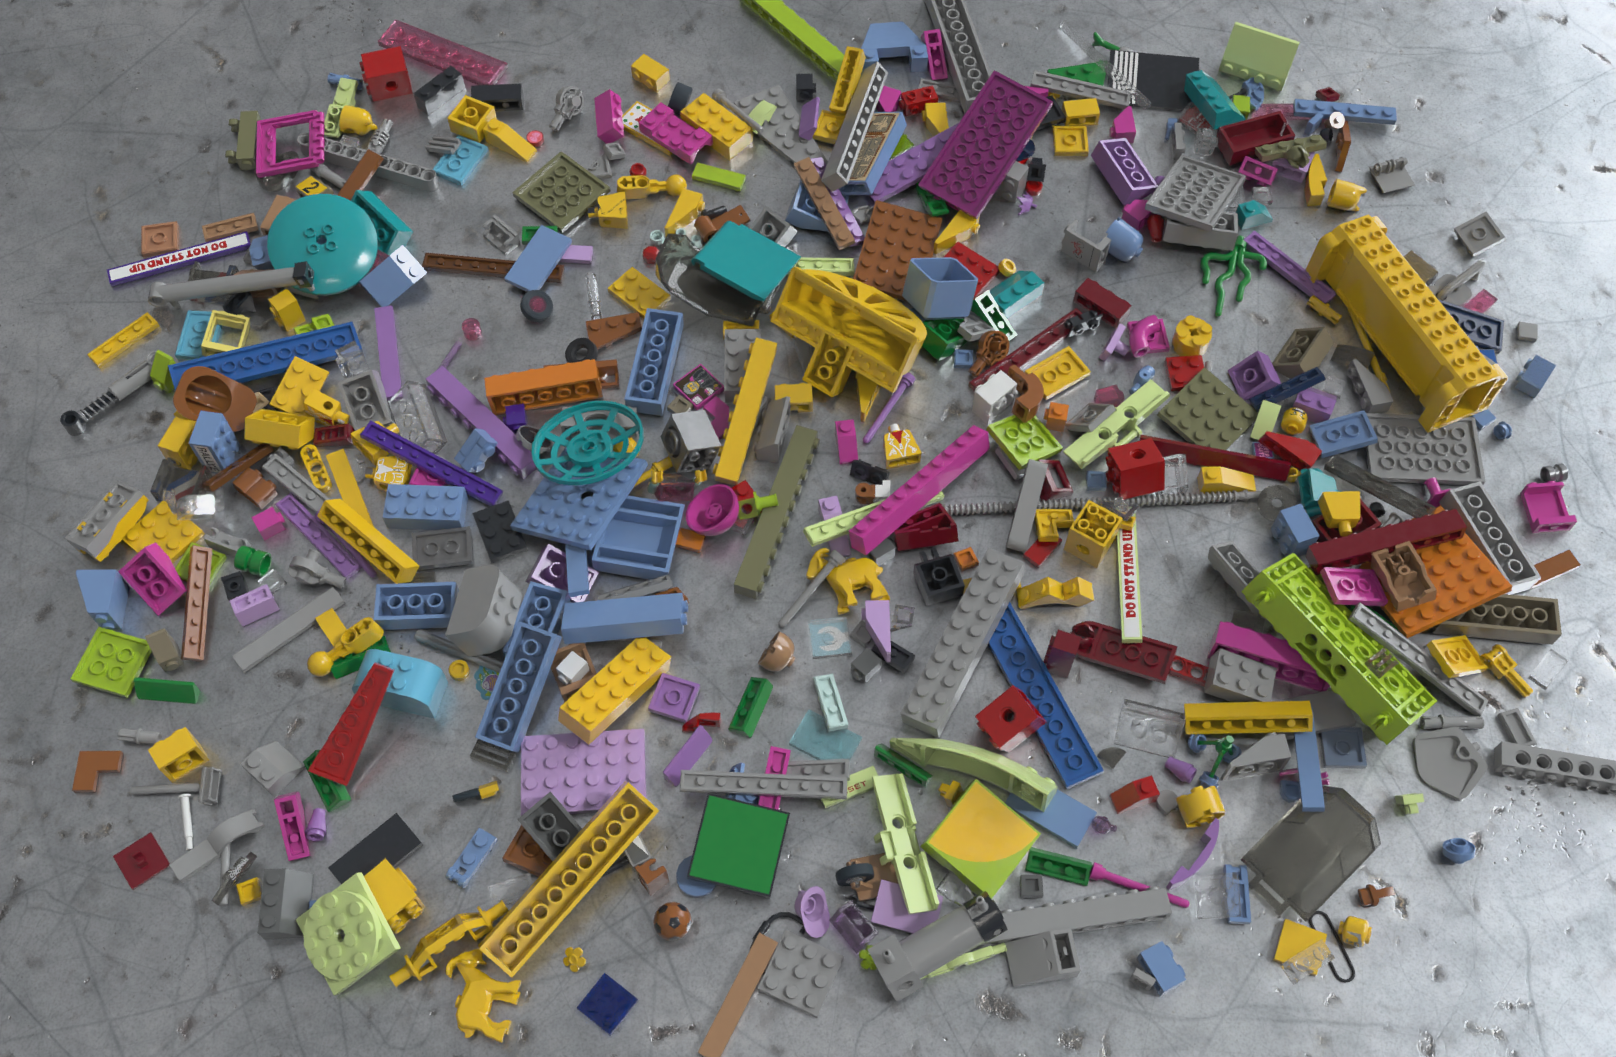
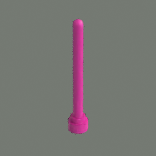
[1089,862,1190,908]

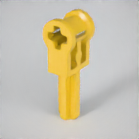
[1481,644,1533,698]

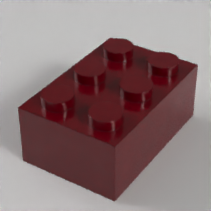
[1312,498,1382,543]

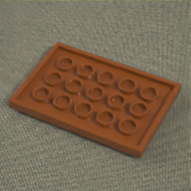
[853,200,943,302]

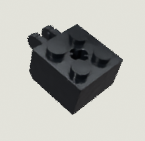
[913,547,965,606]

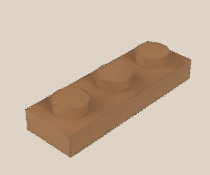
[202,213,259,242]

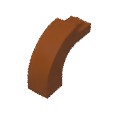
[1007,364,1044,423]

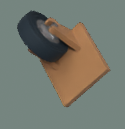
[835,853,899,901]

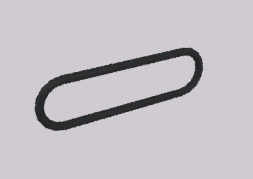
[1309,911,1355,983]

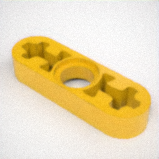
[300,444,332,493]

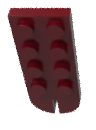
[1070,621,1178,684]

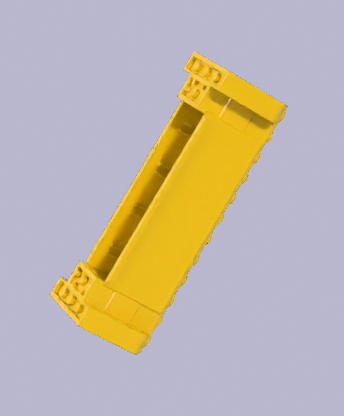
[1305,214,1508,433]

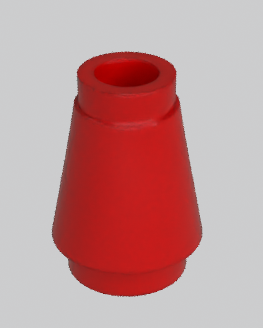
[1147,215,1164,242]

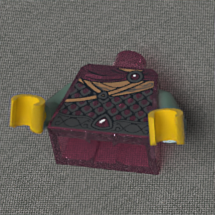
[647,470,707,501]

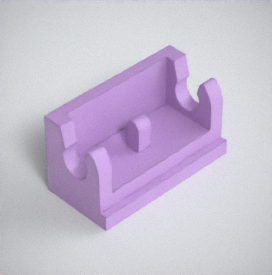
[230,584,280,627]

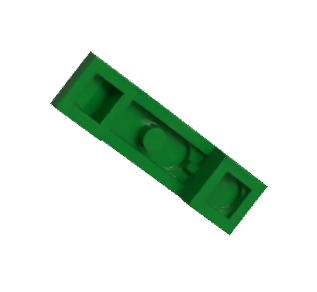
[914,181,949,217]

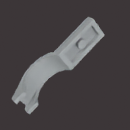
[169,809,265,883]

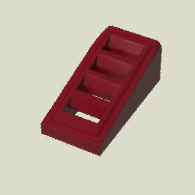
[313,423,355,446]

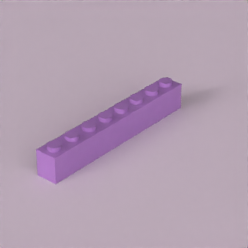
[426,366,537,479]

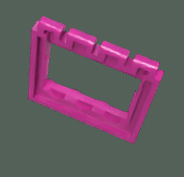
[256,110,324,178]

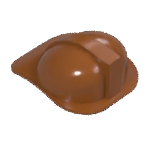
[173,366,257,432]

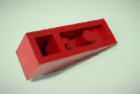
[1258,431,1322,471]

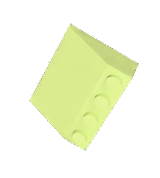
[1219,22,1300,91]

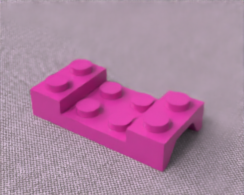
[639,102,713,165]

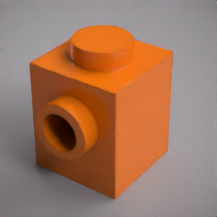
[1043,402,1069,432]

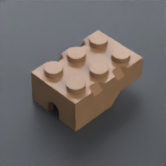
[1371,541,1437,612]

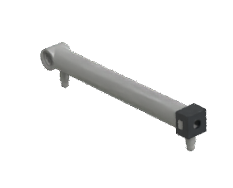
[148,261,315,309]

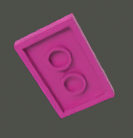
[1320,567,1388,606]

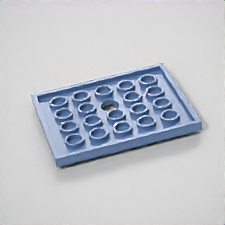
[510,447,648,550]

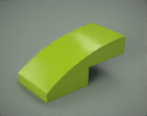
[294,314,335,335]

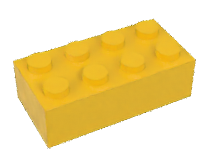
[680,93,753,161]

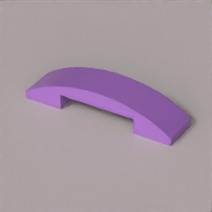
[1166,818,1219,890]

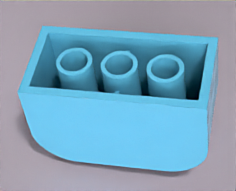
[352,649,448,719]

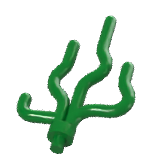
[1201,235,1267,317]

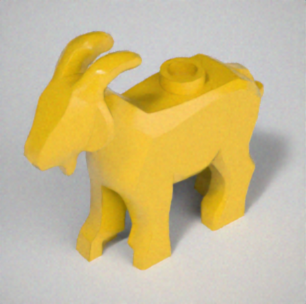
[806,548,890,615]
[445,949,522,1043]

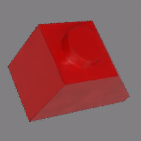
[1109,775,1160,814]

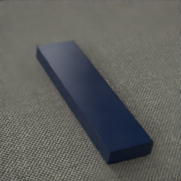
[1249,367,1326,412]

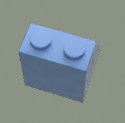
[76,569,130,631]

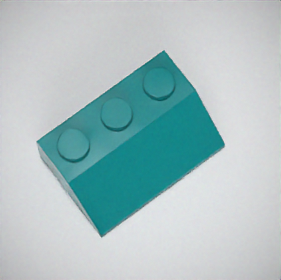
[989,271,1045,319]

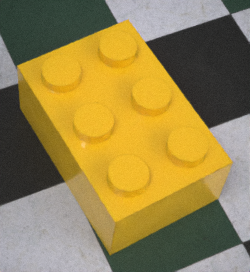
[245,409,315,450]

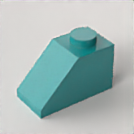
[1236,200,1273,231]

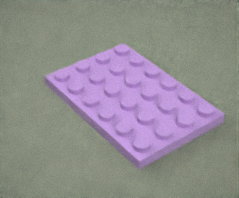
[521,729,646,816]

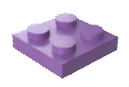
[648,673,700,723]

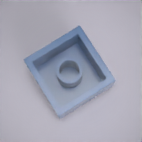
[1271,504,1319,557]

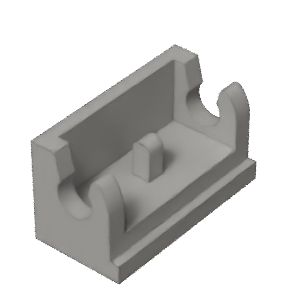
[483,215,521,256]
[203,527,253,558]

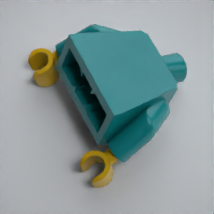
[1287,468,1342,518]

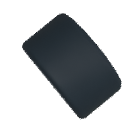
[668,82,693,116]

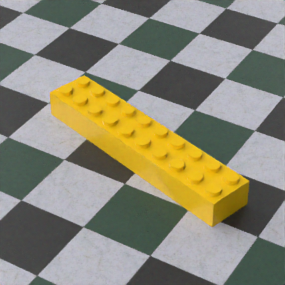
[478,781,659,978]

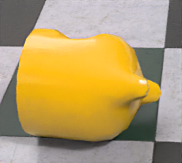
[339,105,378,136]
[1327,179,1367,212]

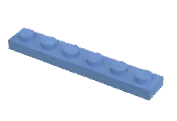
[1293,99,1397,125]

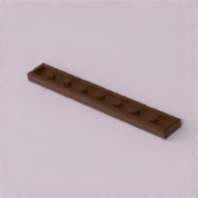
[422,252,565,283]

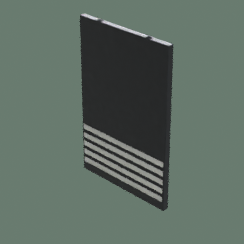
[1107,50,1200,111]

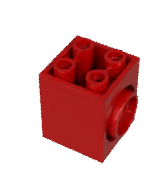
[359,46,413,102]
[1106,438,1165,500]
[975,685,1046,752]

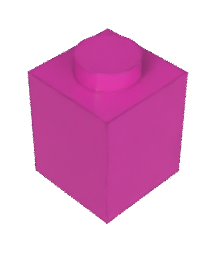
[251,507,286,541]

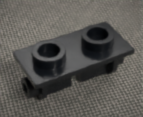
[1064,310,1103,337]
[849,459,890,485]

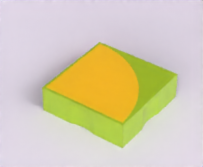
[920,779,1041,899]

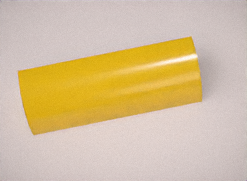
[829,46,866,115]

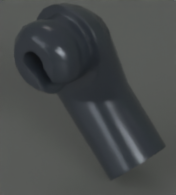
[701,205,727,220]

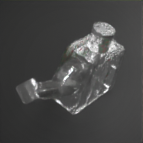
[162,486,225,520]

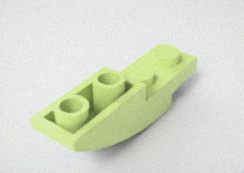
[324,78,358,138]

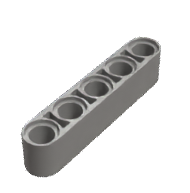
[1006,459,1048,552]

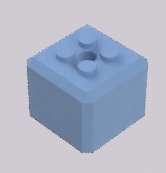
[902,257,978,320]

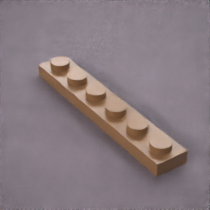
[794,157,855,250]

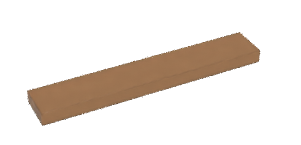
[698,933,778,1057]

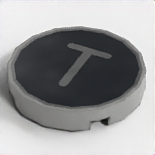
[515,426,552,453]

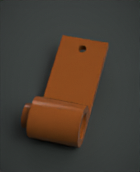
[694,205,751,243]

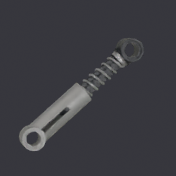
[60,350,157,436]

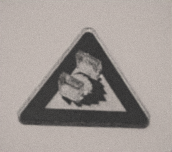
[345,449,376,483]
[1099,497,1140,521]

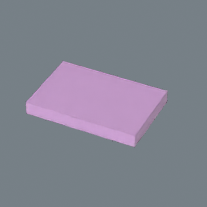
[871,879,943,934]

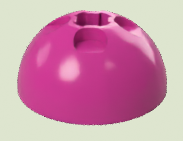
[686,484,739,536]

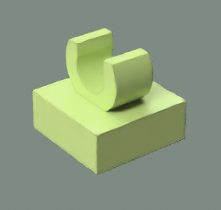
[1395,793,1424,814]

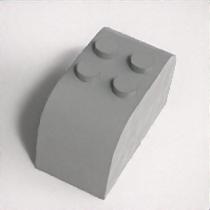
[445,565,522,657]

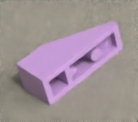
[818,496,851,557]
[861,600,891,662]

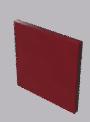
[113,832,170,890]

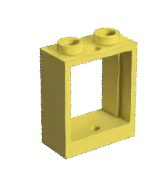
[201,310,250,356]

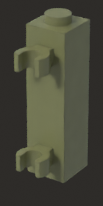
[225,111,261,170]

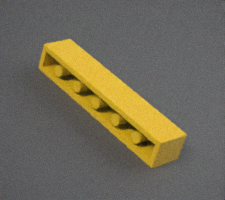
[317,499,419,584]
[1184,701,1313,734]

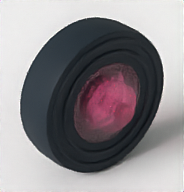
[520,290,553,322]

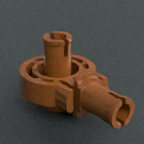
[968,330,1010,377]

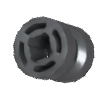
[1540,463,1568,483]

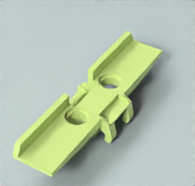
[1063,380,1170,469]
[872,773,939,914]

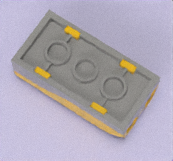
[65,480,149,562]

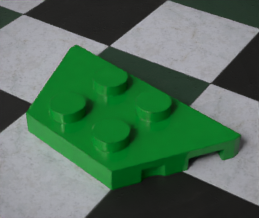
[1047,61,1109,86]

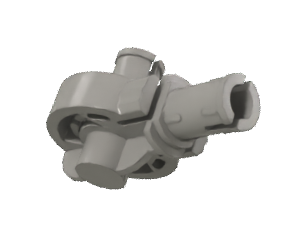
[549,86,584,132]
[288,549,346,589]

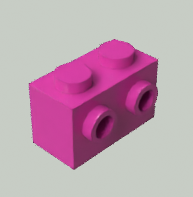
[1238,156,1279,187]

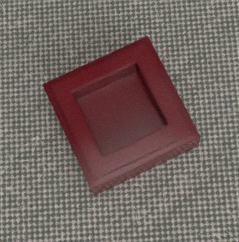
[1315,87,1340,102]

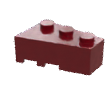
[890,503,959,551]

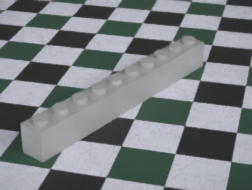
[821,61,888,192]
[971,886,1172,950]

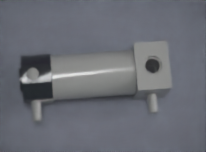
[868,891,1008,1002]

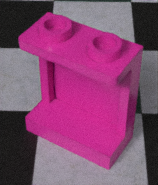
[1520,481,1577,533]

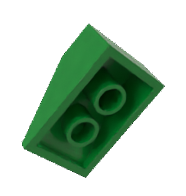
[922,319,968,361]

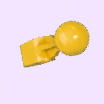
[617,174,687,199]
[307,617,384,677]

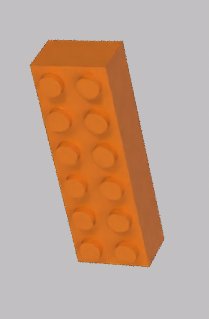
[484,359,603,416]

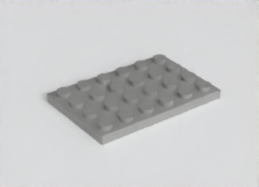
[1145,155,1246,232]
[1365,413,1486,485]

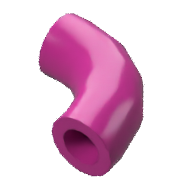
[1129,315,1160,358]

